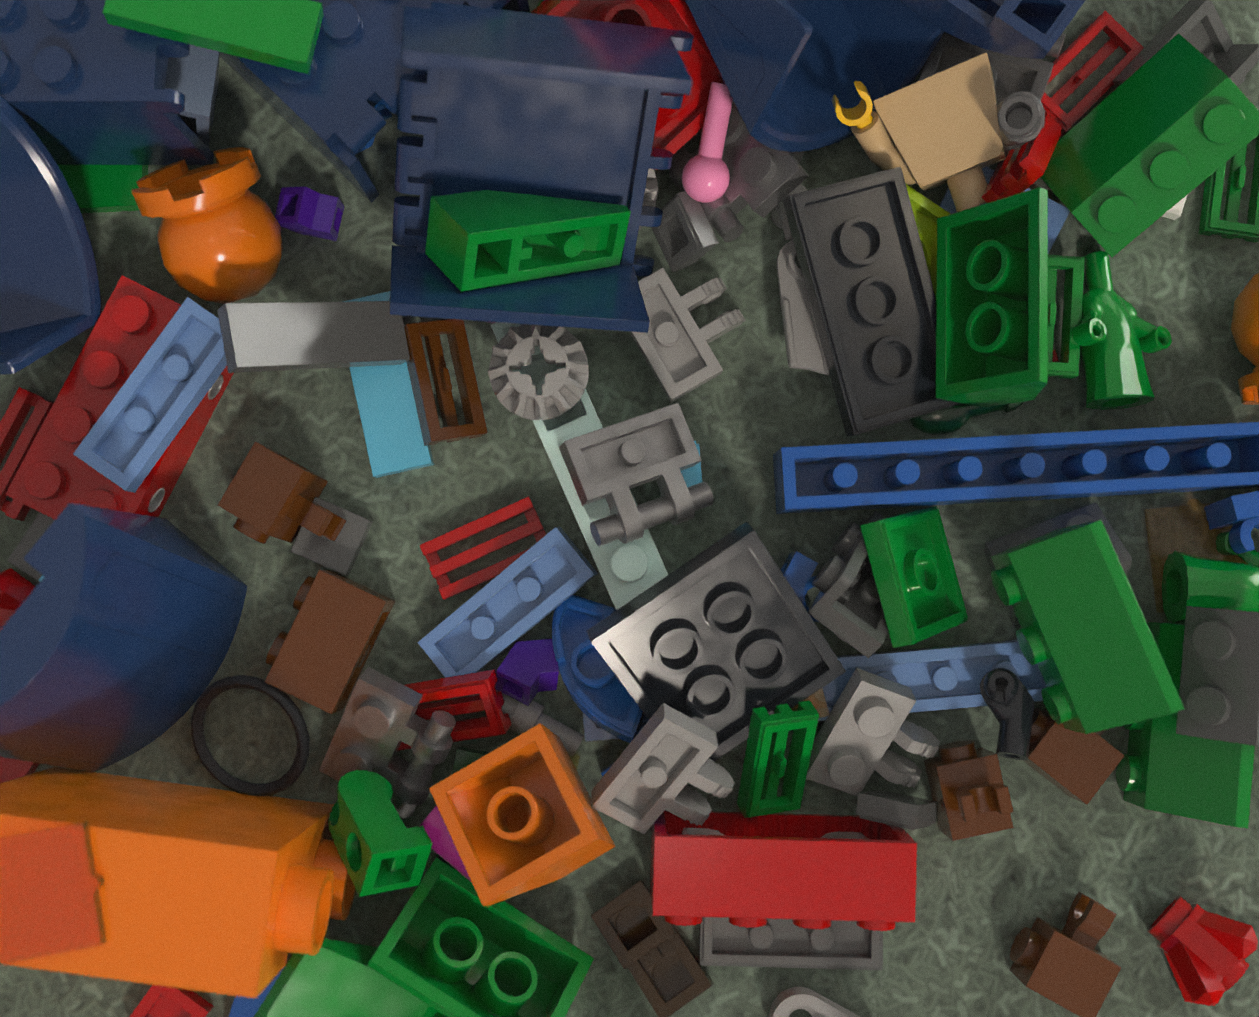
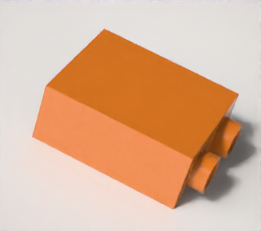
[0,767,356,998]

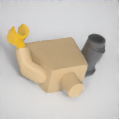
[832,52,1045,212]

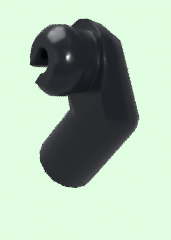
[980,668,1034,760]

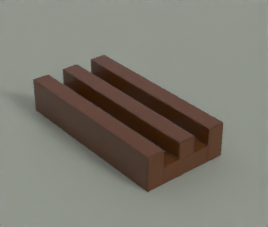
[404,319,488,446]

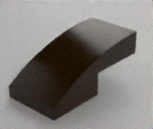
[591,880,714,1017]

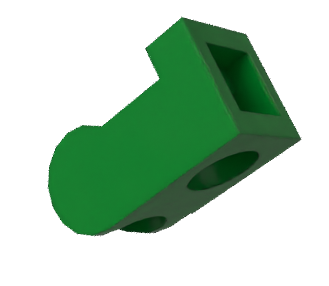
[328,770,433,897]

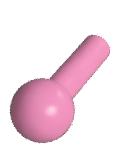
[681,82,733,203]

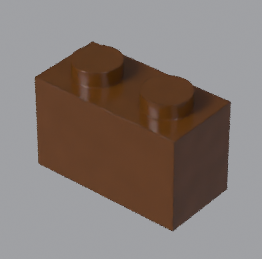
[265,570,395,714]

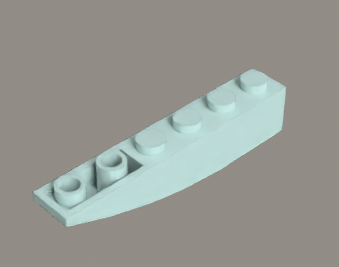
[491,322,668,610]

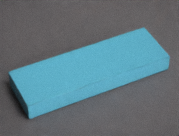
[343,291,434,478]

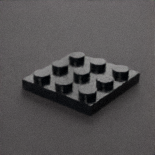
[586,521,846,761]

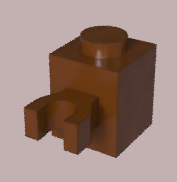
[218,442,347,544]
[1023,707,1125,805]
[924,740,1014,841]
[1009,891,1121,1017]

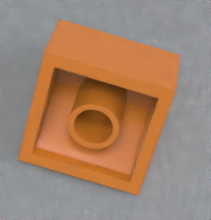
[429,723,616,907]

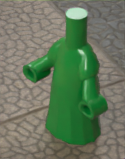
[1072,251,1172,410]
[1161,531,1259,624]

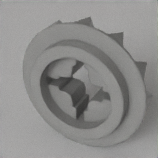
[488,324,589,420]

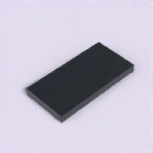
[782,166,960,436]

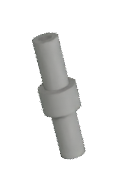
[468,686,584,757]

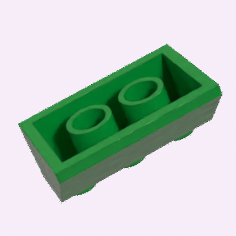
[1040,33,1259,257]
[936,187,1048,408]
[991,520,1184,734]
[1116,622,1255,828]
[367,858,594,1017]

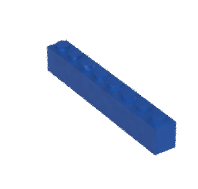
[773,422,1259,514]

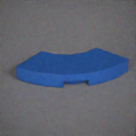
[552,595,644,743]

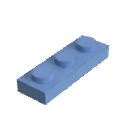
[73,297,227,493]
[417,527,598,678]

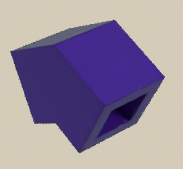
[275,186,345,242]
[496,639,559,706]

